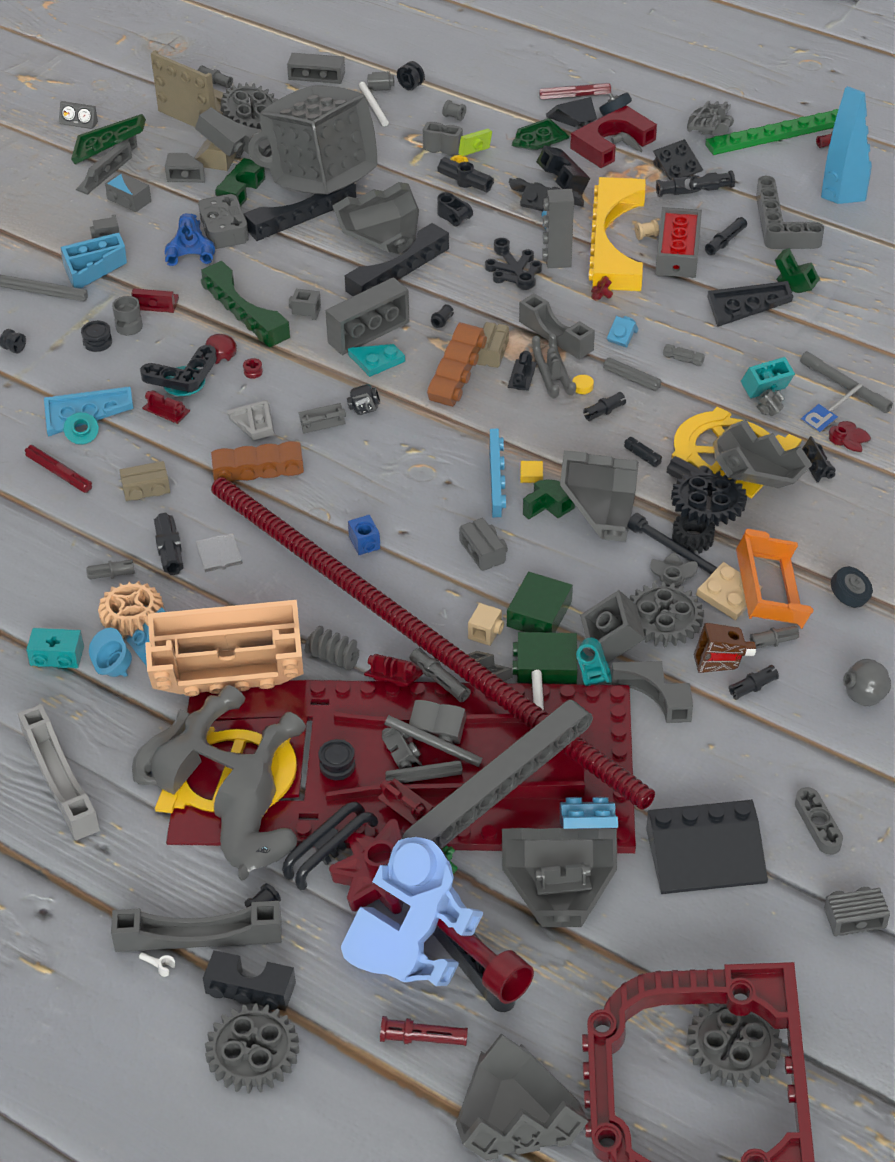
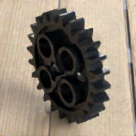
[671,469,747,526]

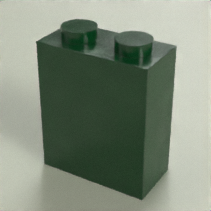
[507,571,573,633]
[512,632,577,684]

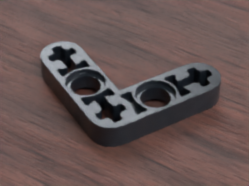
[140,345,217,392]

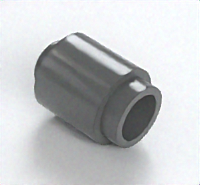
[367,71,394,91]

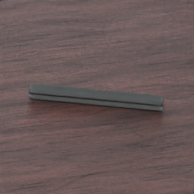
[0,274,88,301]

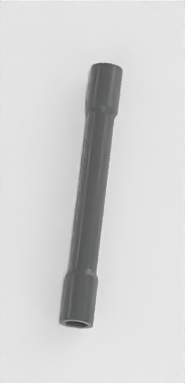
[800,351,893,413]

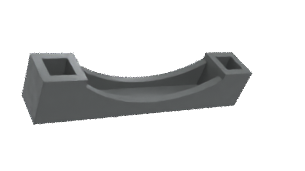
[111,901,282,952]

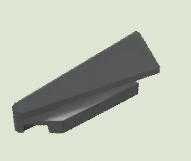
[76,135,137,195]

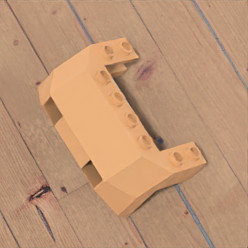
[145,600,304,696]

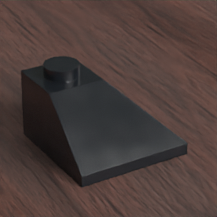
[546,97,597,127]

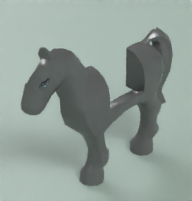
[132,685,306,881]

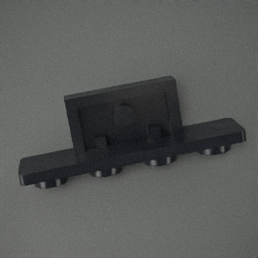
[508,178,584,212]

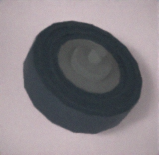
[599,92,632,116]
[830,566,873,608]

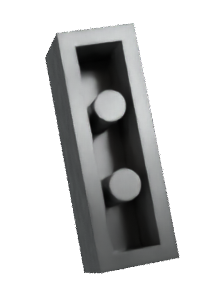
[287,53,345,84]

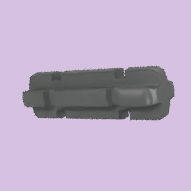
[663,344,705,366]

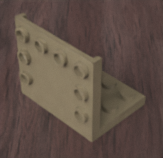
[150,50,223,127]

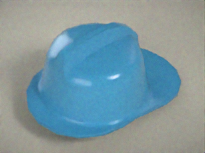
[89,627,132,677]

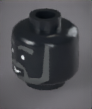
[347,384,380,415]

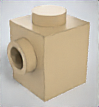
[468,603,504,646]

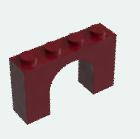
[570,105,657,168]

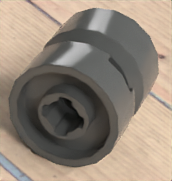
[112,296,143,336]

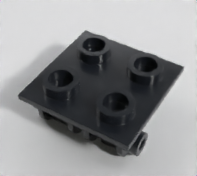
[653,139,703,180]

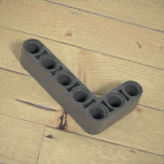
[756,175,824,249]

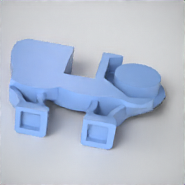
[341,837,483,986]

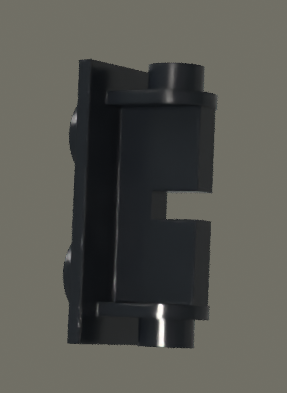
[508,351,537,391]
[802,436,836,483]

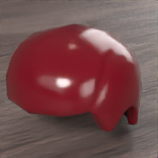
[205,334,237,364]

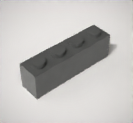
[542,189,574,269]

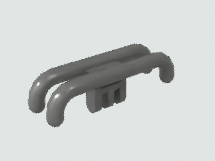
[532,333,576,398]

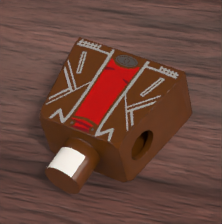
[694,623,756,673]

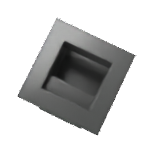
[90,214,120,239]
[289,288,321,320]

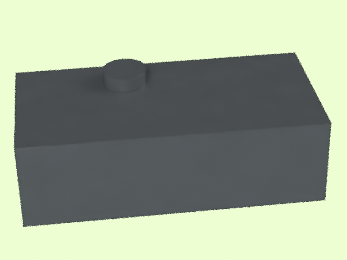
[325,277,410,355]

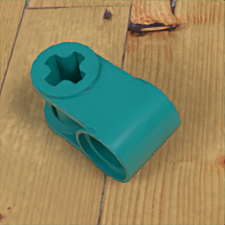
[576,637,612,686]

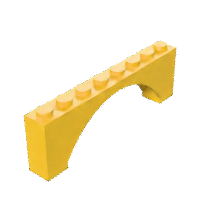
[589,177,646,291]

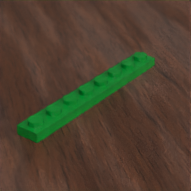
[705,109,839,155]

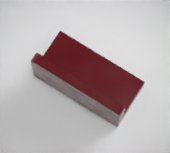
[131,288,179,313]

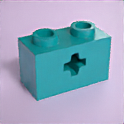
[740,357,795,399]
[26,628,84,668]

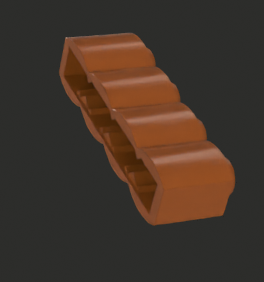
[427,322,487,407]
[211,441,304,482]

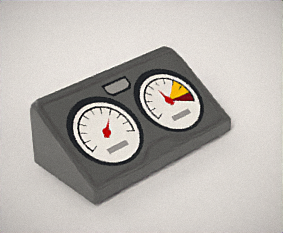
[59,101,98,129]

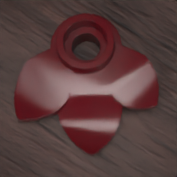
[829,421,871,452]

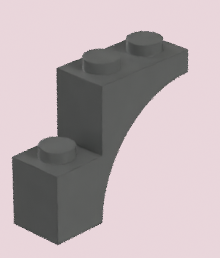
[611,661,693,723]

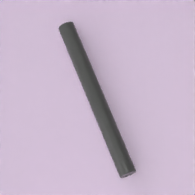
[385,715,483,767]

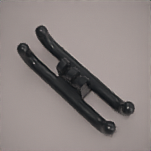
[282,802,378,891]

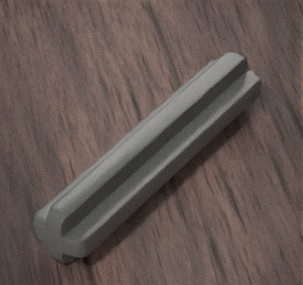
[603,358,662,391]
[385,761,463,783]

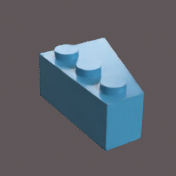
[61,233,127,288]

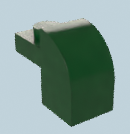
[774,248,820,293]
[523,479,575,519]

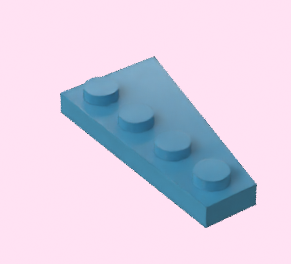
[44,386,134,437]
[489,429,506,518]

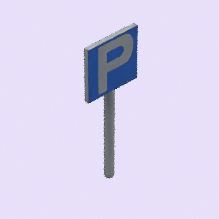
[801,384,862,433]

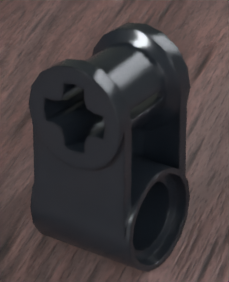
[437,192,473,226]

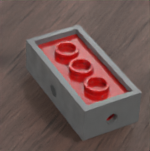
[655,207,702,278]

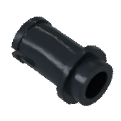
[431,304,454,328]

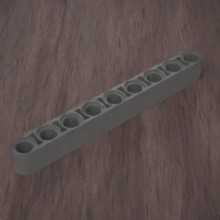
[401,700,593,848]

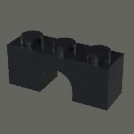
[536,145,591,195]
[203,950,296,1011]

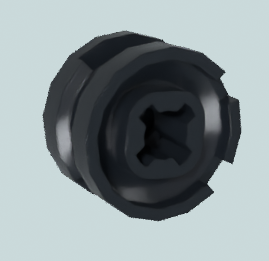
[397,61,425,91]
[81,320,112,352]
[318,739,356,781]

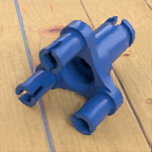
[165,213,215,266]

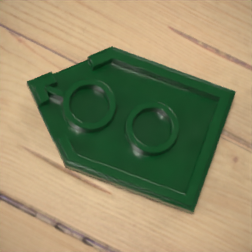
[512,118,569,150]

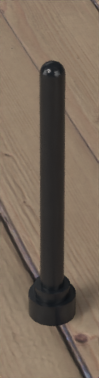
[627,513,717,574]

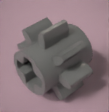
[756,389,785,416]

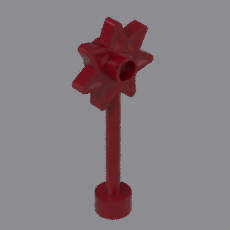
[329,819,534,1004]

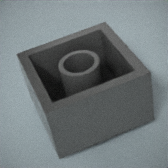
[580,590,645,663]

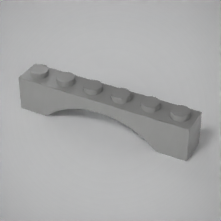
[17,704,100,841]

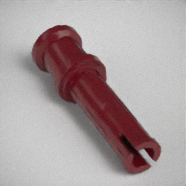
[380,1016,468,1046]

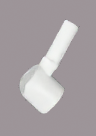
[139,952,175,977]

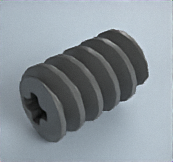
[304,626,359,670]

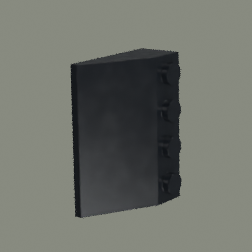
[646,799,768,894]

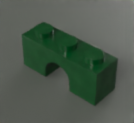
[215,158,265,207]

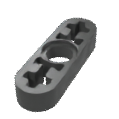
[795,787,843,855]

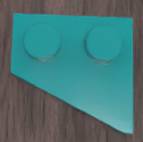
[348,344,405,377]

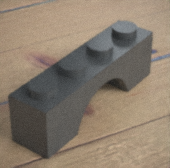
[519,293,595,360]

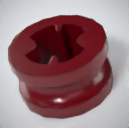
[243,358,263,379]

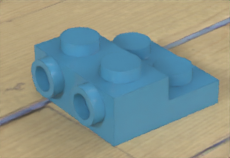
[560,797,618,829]

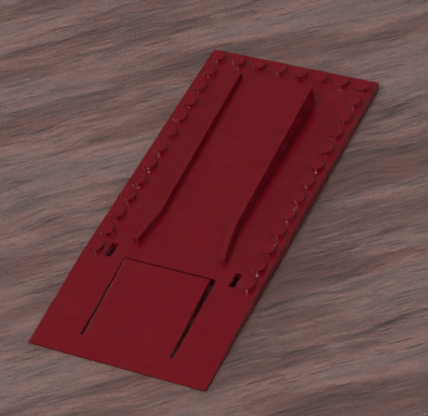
[166,680,636,854]

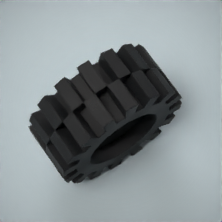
[672,516,715,554]

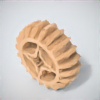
[98,581,164,638]

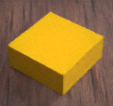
[520,461,543,483]

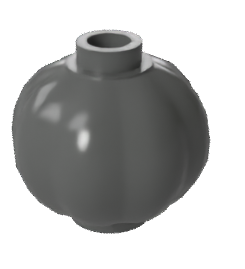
[843,659,891,707]

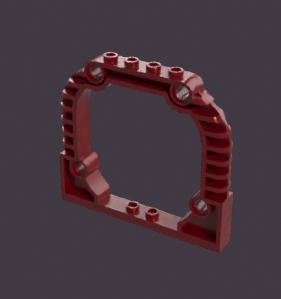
[582,962,815,1162]

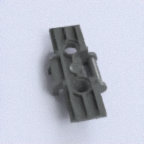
[687,101,734,136]

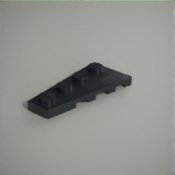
[707,281,793,327]

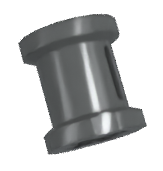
[442,100,466,121]

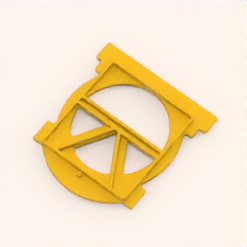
[671,407,802,499]
[155,727,297,816]

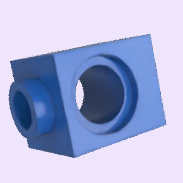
[348,515,380,555]

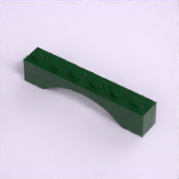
[201,261,290,348]

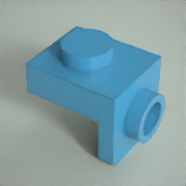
[607,316,638,347]

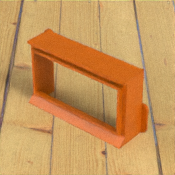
[736,529,814,629]

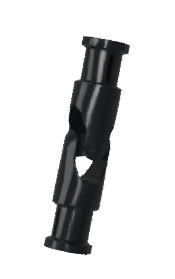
[656,170,735,197]

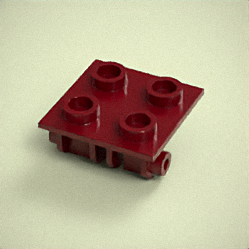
[364,654,423,687]

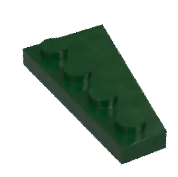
[71,114,146,164]

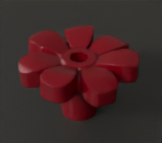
[591,276,613,301]

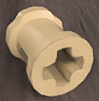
[634,220,659,240]

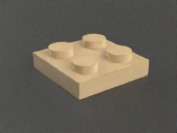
[696,562,763,621]

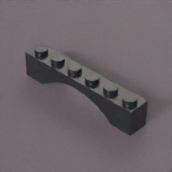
[243,183,357,241]
[344,223,449,296]

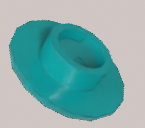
[63,412,99,445]

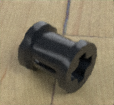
[244,883,281,908]

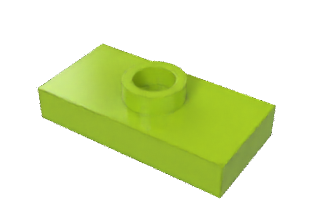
[458,128,492,156]

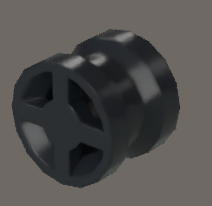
[0,328,26,354]

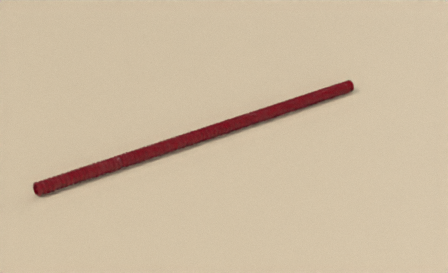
[211,477,655,810]

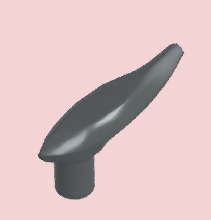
[611,132,643,153]

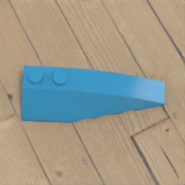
[821,86,872,204]

